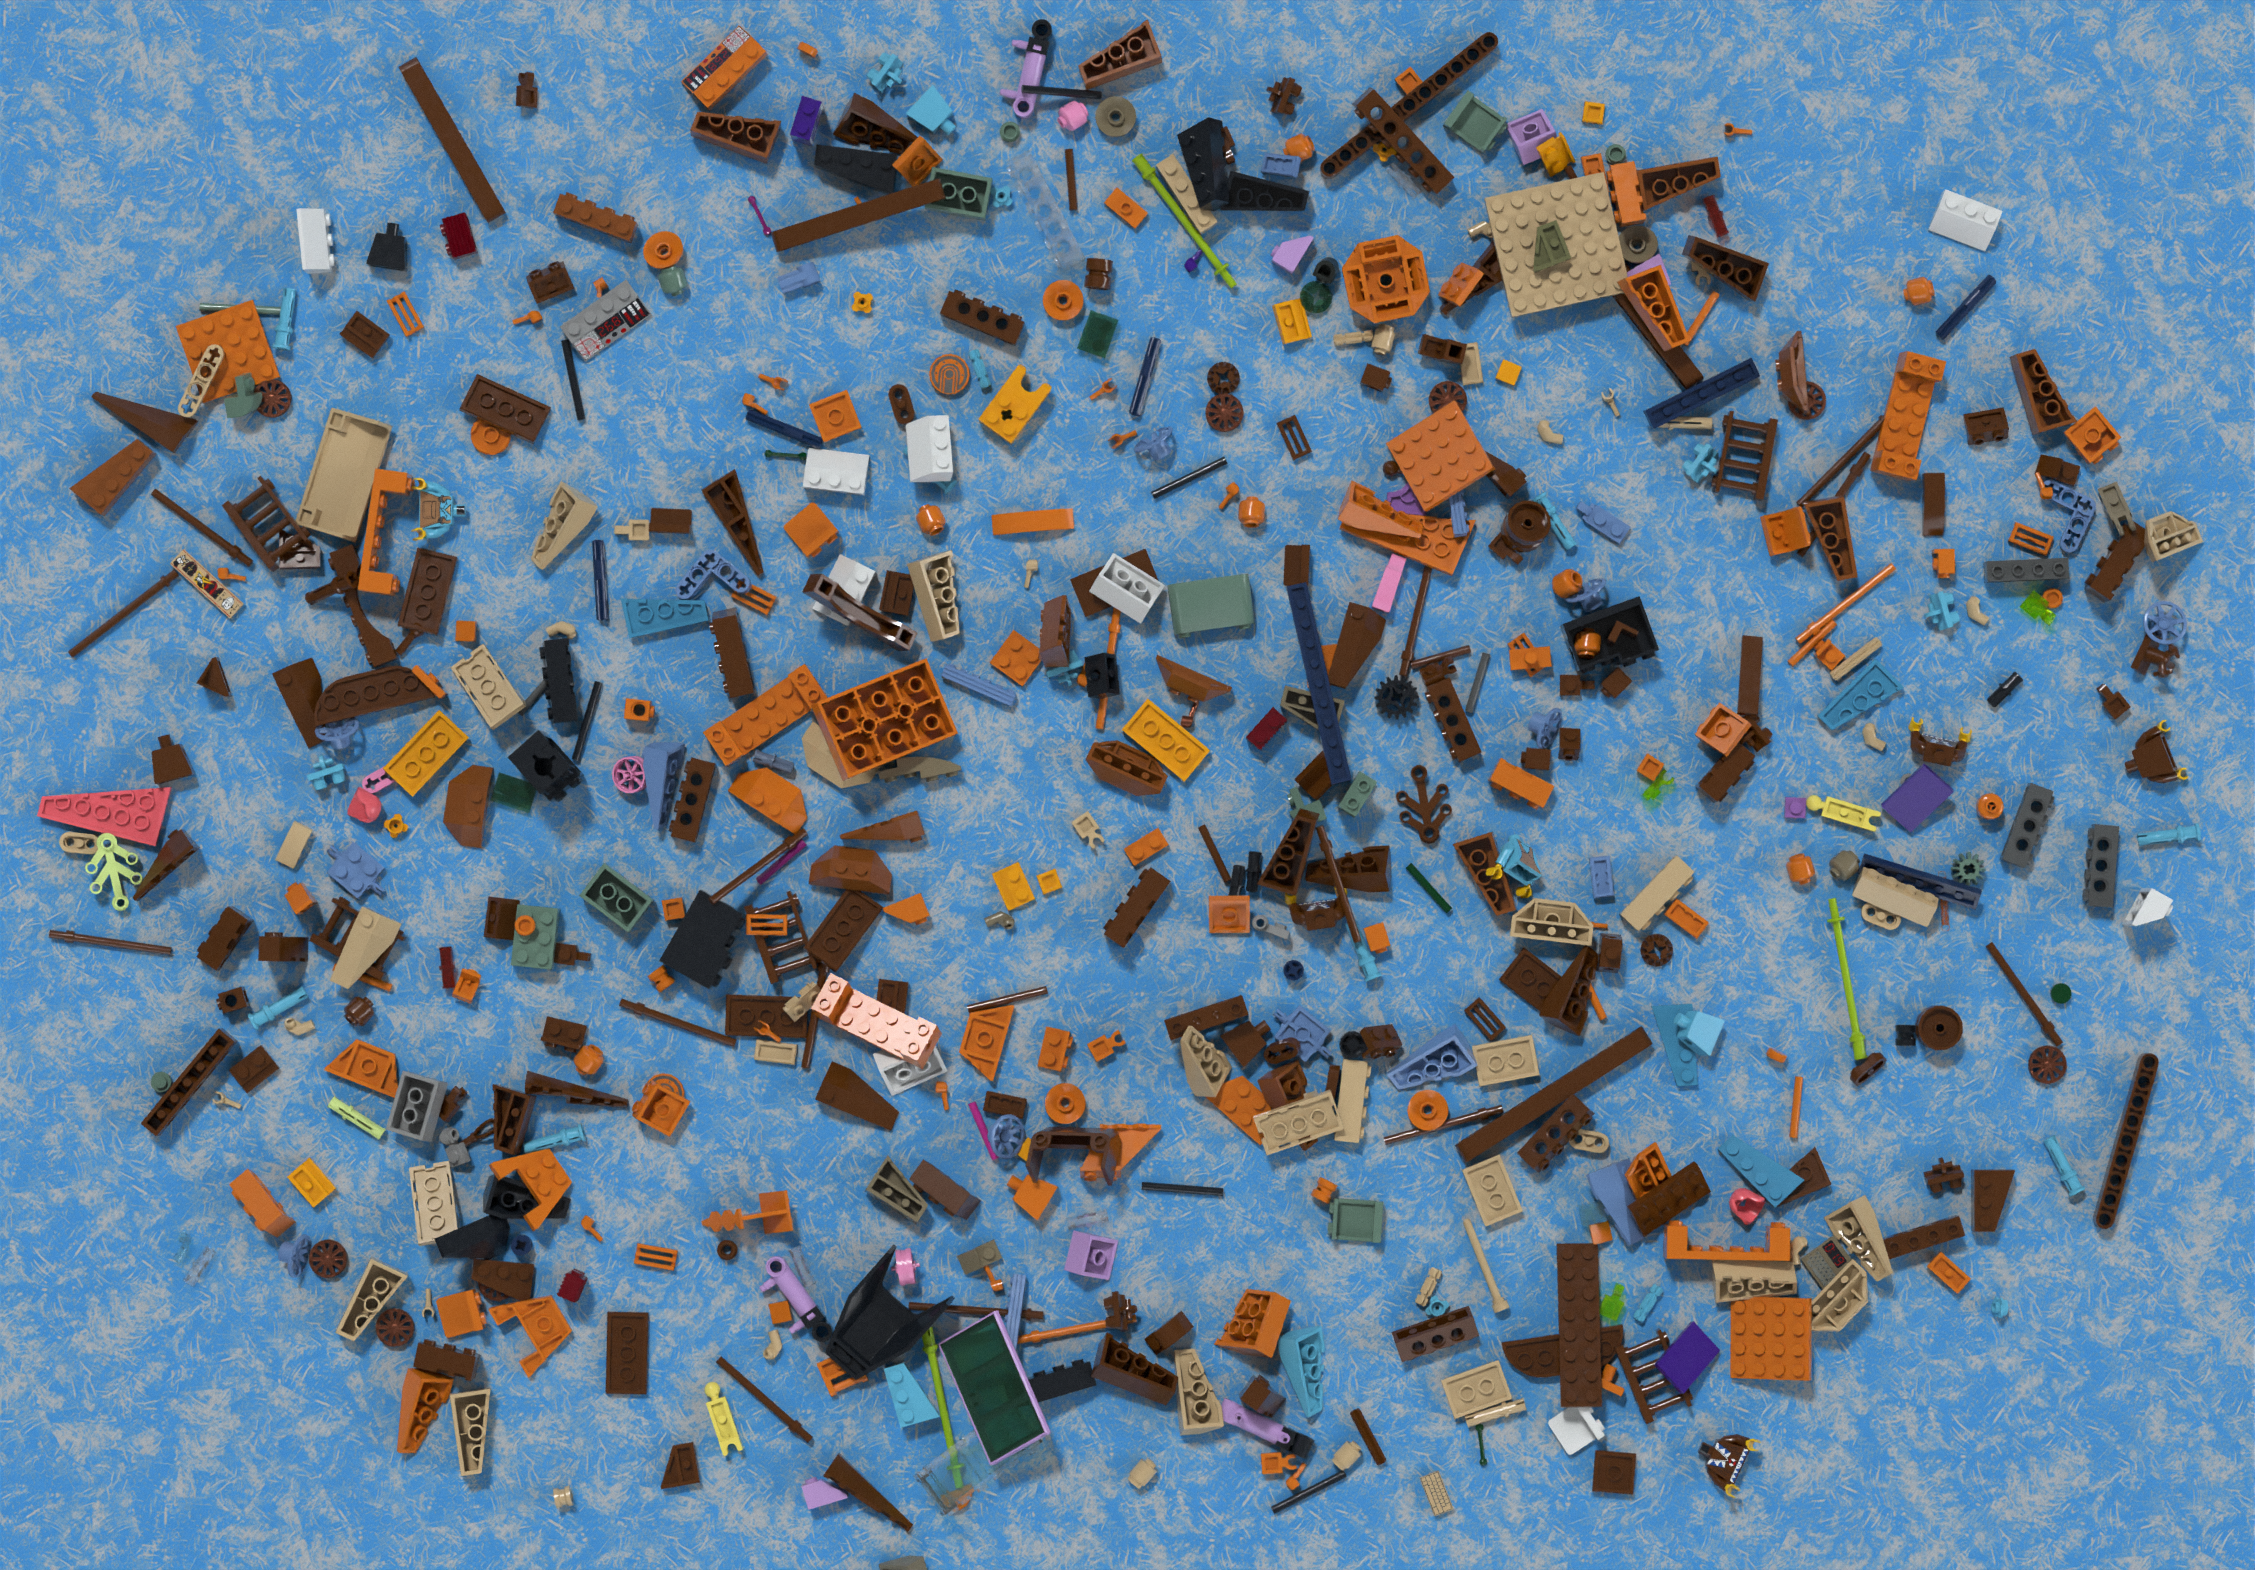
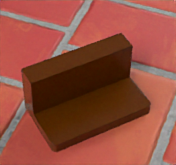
[649,508,692,534]
[1283,544,1310,587]
[1606,621,1639,647]
[1294,750,1332,801]
[484,896,520,940]

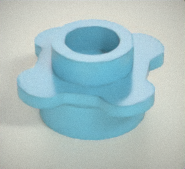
[991,186,1012,207]
[1425,1296,1449,1317]
[1991,1297,2008,1318]

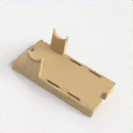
[450,644,526,730]
[1253,1089,1344,1155]
[409,1161,460,1246]

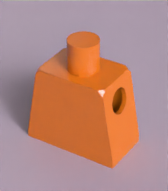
[1007,1174,1058,1220]

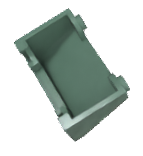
[1167,574,1255,638]

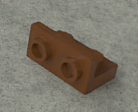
[526,261,574,304]
[1963,407,2009,445]
[540,1016,587,1053]

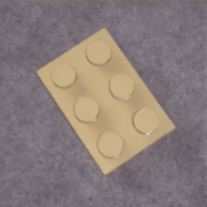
[1472,1035,1540,1086]
[1462,1154,1523,1227]
[1441,1360,1512,1419]

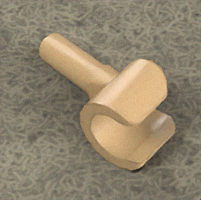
[1602,388,1620,417]
[1024,560,1038,588]
[212,1092,241,1109]
[422,1289,435,1318]

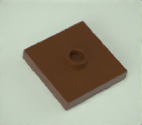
[1592,1450,1636,1495]

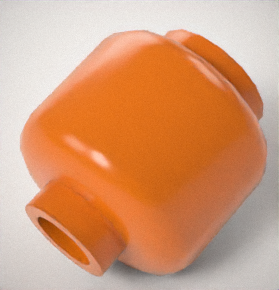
[1283,133,1315,162]
[1903,277,1935,306]
[1238,496,1265,528]
[916,504,946,536]
[1552,569,1583,599]
[1574,628,1601,659]
[1976,793,2004,820]
[1786,853,1815,885]
[573,1044,604,1075]

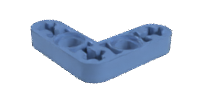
[2039,480,2096,553]
[675,550,752,600]

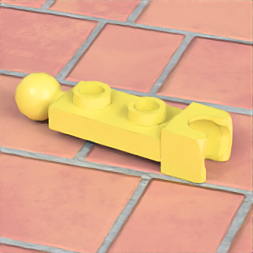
[1806,795,1881,832]
[704,1382,743,1456]

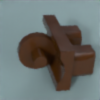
[1266,77,1302,115]
[1739,715,1773,752]
[1923,1157,1964,1193]
[1103,1291,1138,1332]

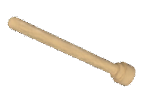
[1463,1219,1509,1313]

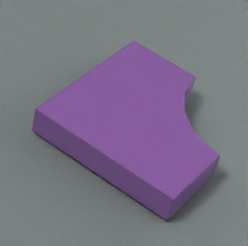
[1387,482,1426,516]

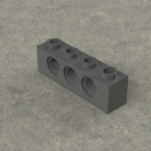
[1983,558,2069,583]
[2000,783,2055,868]
[2082,824,2119,908]

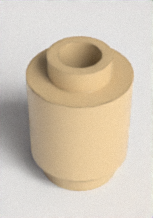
[1371,324,1395,356]
[1332,1441,1362,1471]
[1127,1458,1157,1489]

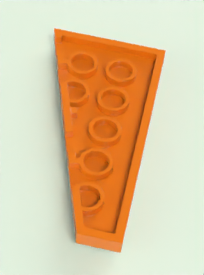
[1339,514,1476,576]

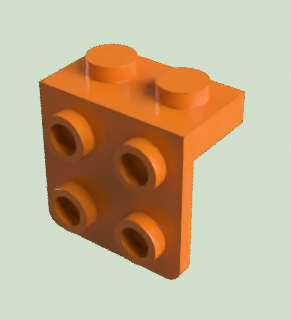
[784,502,839,558]
[1760,506,1811,556]
[436,1288,487,1338]

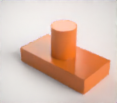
[1509,646,1552,671]
[1601,1363,1625,1396]

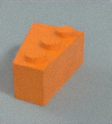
[1606,161,1647,228]

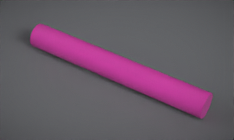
[968,1101,999,1160]

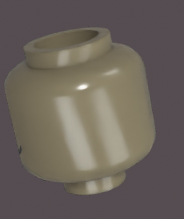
[1829,850,1860,881]

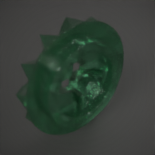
[1300,281,1332,313]

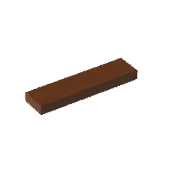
[1737,635,1763,716]

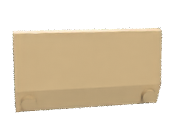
[296,407,393,543]

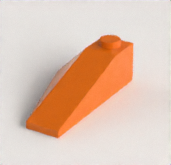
[1338,481,1423,538]
[397,1368,454,1453]

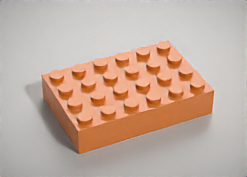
[811,658,958,781]

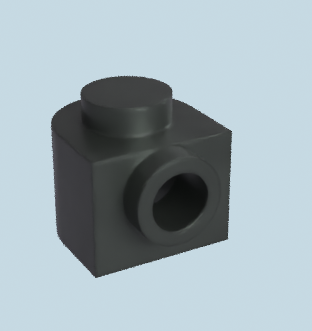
[1312,257,1339,284]

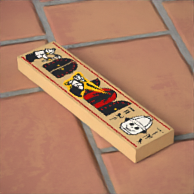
[170,549,244,619]

